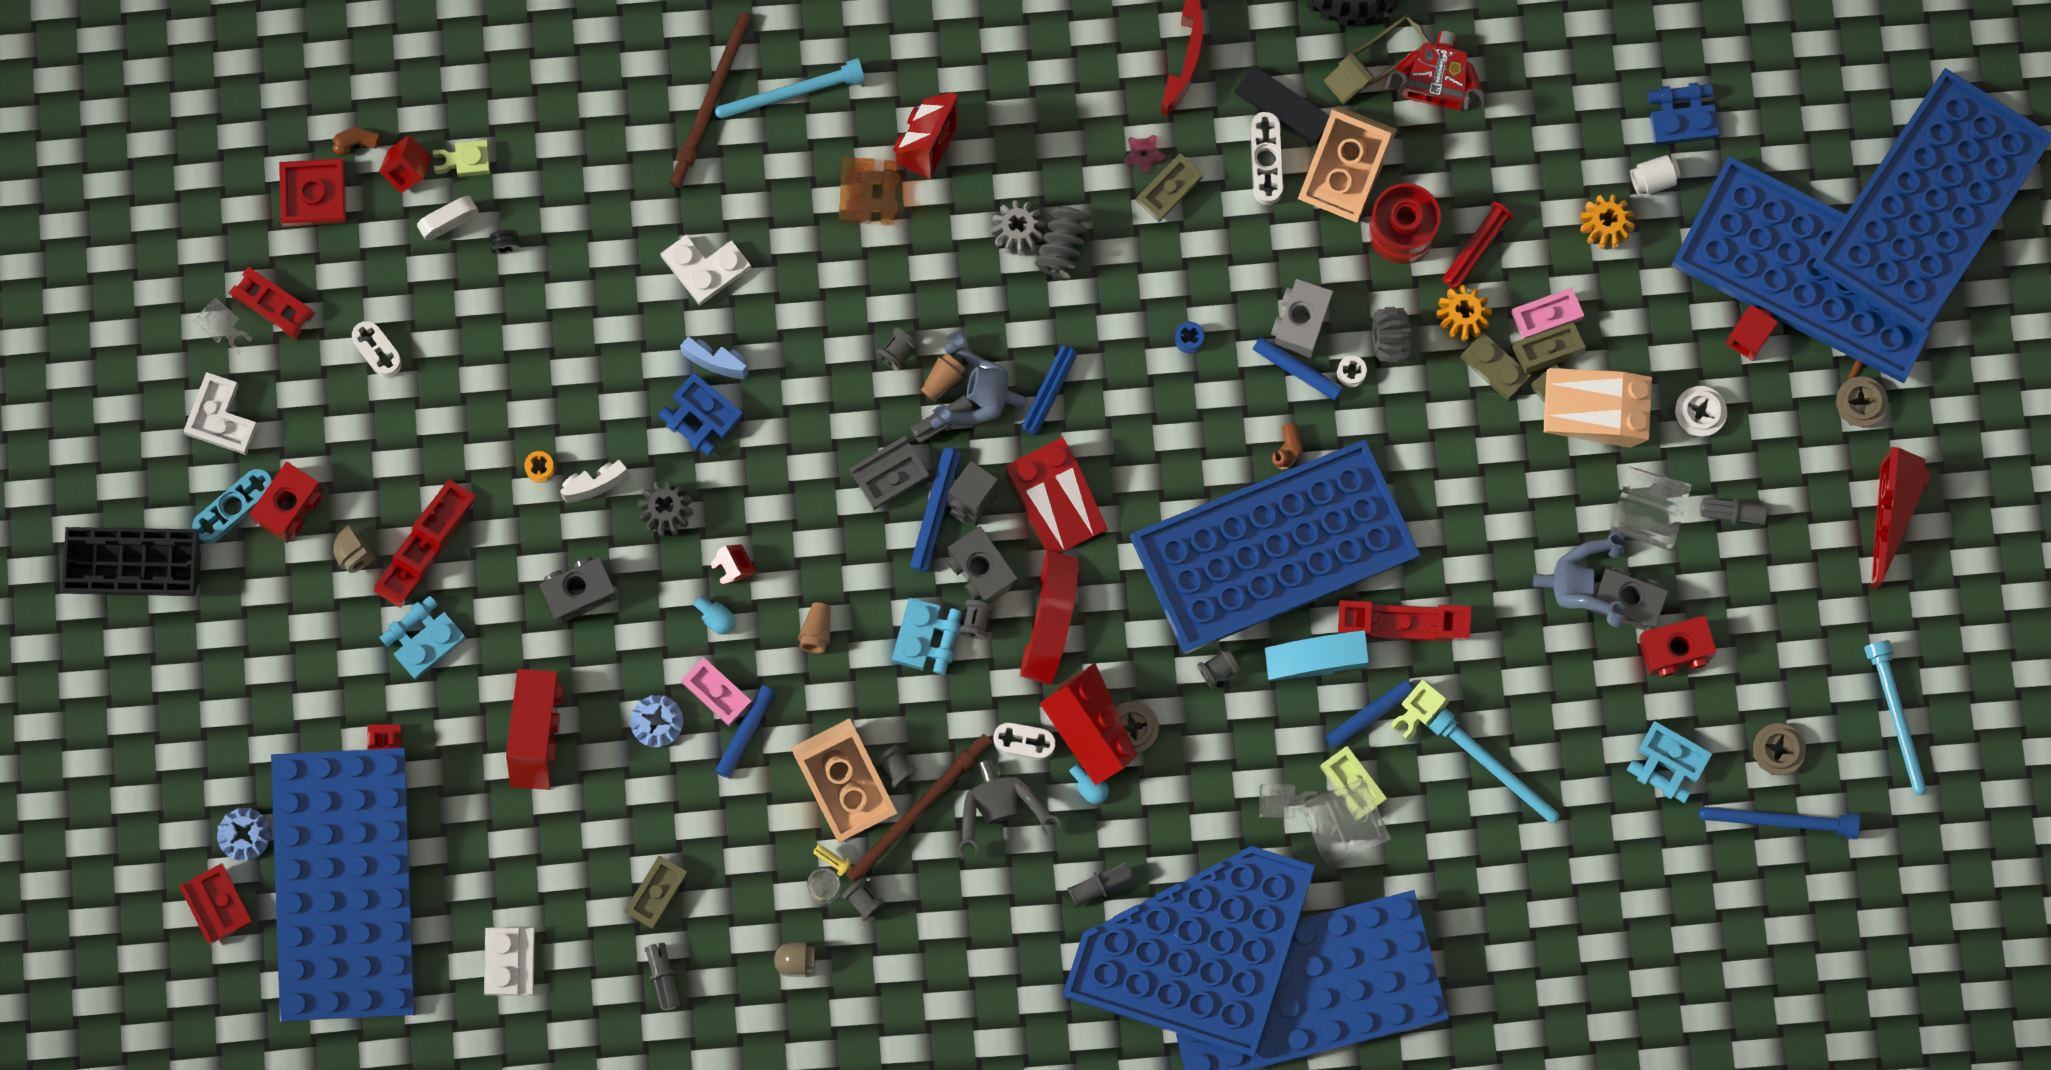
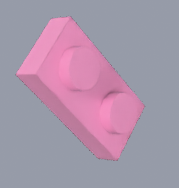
[1511,287,1584,339]
[681,657,752,727]

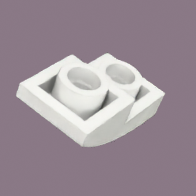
[560,459,630,503]

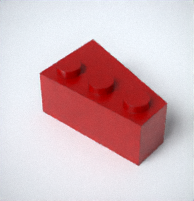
[1039,662,1137,785]

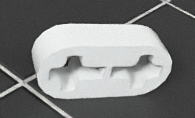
[417,196,479,240]
[352,321,402,378]
[994,723,1055,761]

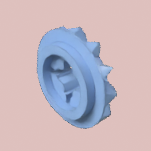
[630,695,683,747]
[217,808,270,861]

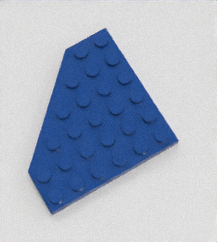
[1062,846,1315,1058]

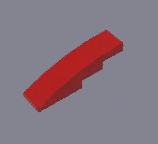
[374,479,476,608]

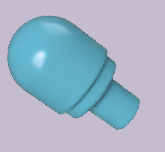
[694,595,735,635]
[1069,762,1109,804]

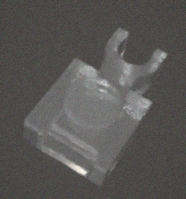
[193,297,253,355]
[1259,784,1317,819]

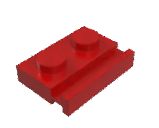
[179,863,253,946]

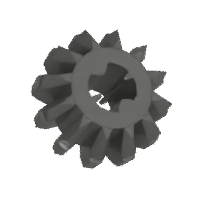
[1372,306,1412,362]
[638,480,694,536]

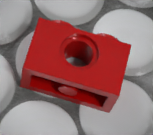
[249,461,323,543]
[1638,615,1717,678]

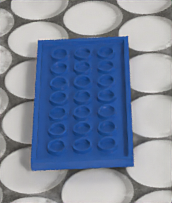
[1812,68,2051,336]
[1671,156,1947,384]
[1130,439,1420,654]
[271,748,415,1021]
[1176,890,1449,1070]

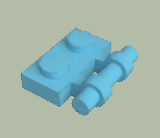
[379,596,466,681]
[891,598,963,675]
[1627,721,1712,803]

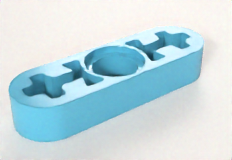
[192,469,272,544]

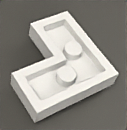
[660,235,751,306]
[183,372,258,455]

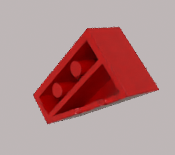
[506,669,564,790]

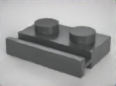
[849,436,930,510]

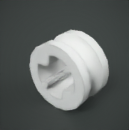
[1337,356,1367,388]

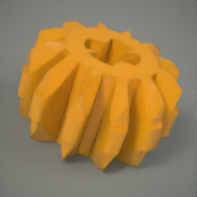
[1580,194,1635,250]
[1436,285,1492,341]

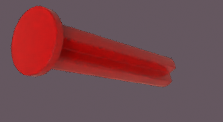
[1443,202,1514,289]

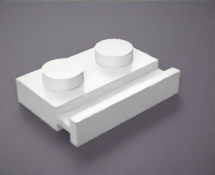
[484,928,535,996]

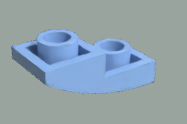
[680,336,748,379]

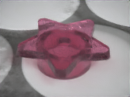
[1124,135,1165,175]

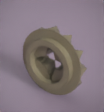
[1835,376,1888,428]
[1116,702,1159,754]
[1753,723,1806,776]

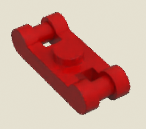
[228,267,315,339]

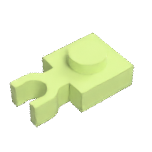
[433,140,490,177]
[1390,679,1449,741]

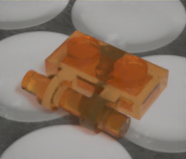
[839,157,899,226]

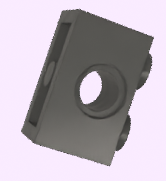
[948,461,998,525]
[946,526,1017,604]
[539,557,618,625]
[1590,567,1668,631]

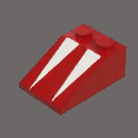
[893,92,959,180]
[1005,437,1108,554]

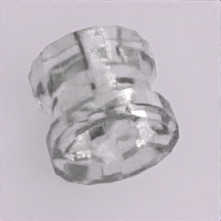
[807,868,841,905]

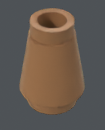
[921,353,966,402]
[798,602,831,654]

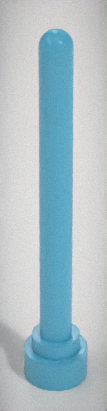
[715,58,865,118]
[1864,640,1926,796]
[1428,707,1559,823]

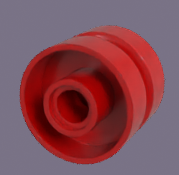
[1369,183,1441,264]

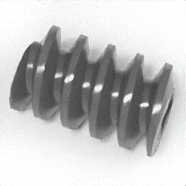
[1035,206,1092,278]

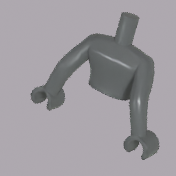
[958,760,1061,860]

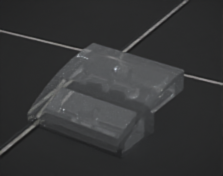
[1609,466,1692,551]
[1300,778,1391,865]

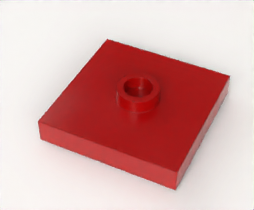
[279,158,347,227]

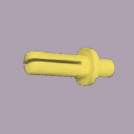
[813,844,852,876]

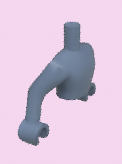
[931,331,1027,429]
[1533,532,1625,627]

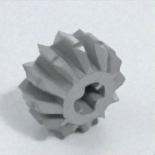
[991,200,1045,256]

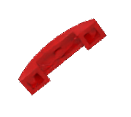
[1161,0,1203,116]
[1019,550,1078,685]
[1338,600,1471,641]

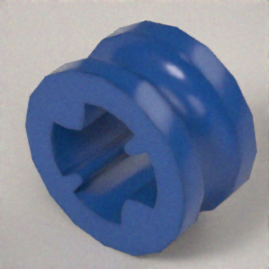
[1175,321,1204,354]

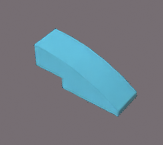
[1264,630,1369,681]

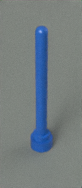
[1699,807,1860,840]

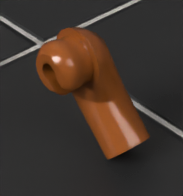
[332,127,381,155]
[1272,423,1303,470]

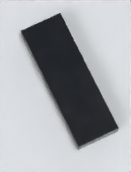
[1235,65,1330,146]

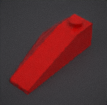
[1870,447,1930,589]

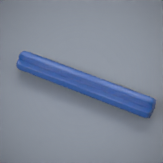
[910,447,962,572]

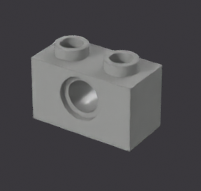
[1271,279,1333,359]

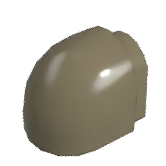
[333,524,376,573]
[774,942,816,977]

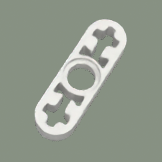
[1250,112,1283,206]

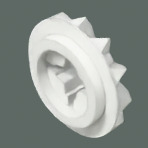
[1674,386,1727,438]

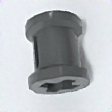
[875,328,917,371]
[959,600,994,640]
[1197,647,1240,689]
[874,745,917,789]
[841,877,885,921]

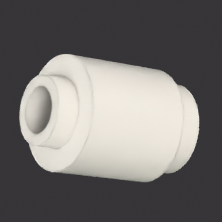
[1630,155,1681,195]

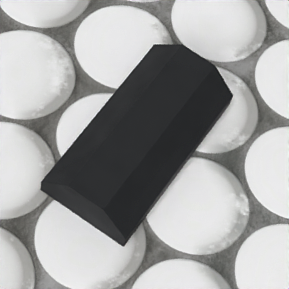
[61,527,201,596]

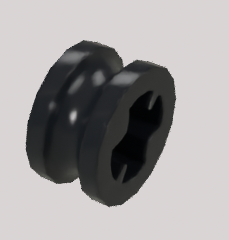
[489,230,520,254]

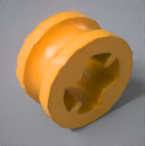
[524,451,555,483]

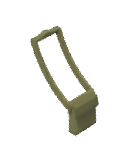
[1323,14,1432,105]

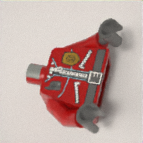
[1385,31,1484,111]

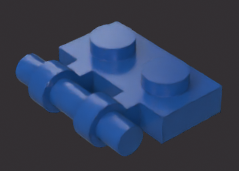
[1647,82,1720,146]
[658,373,744,456]

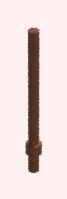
[669,12,752,188]
[846,734,992,883]

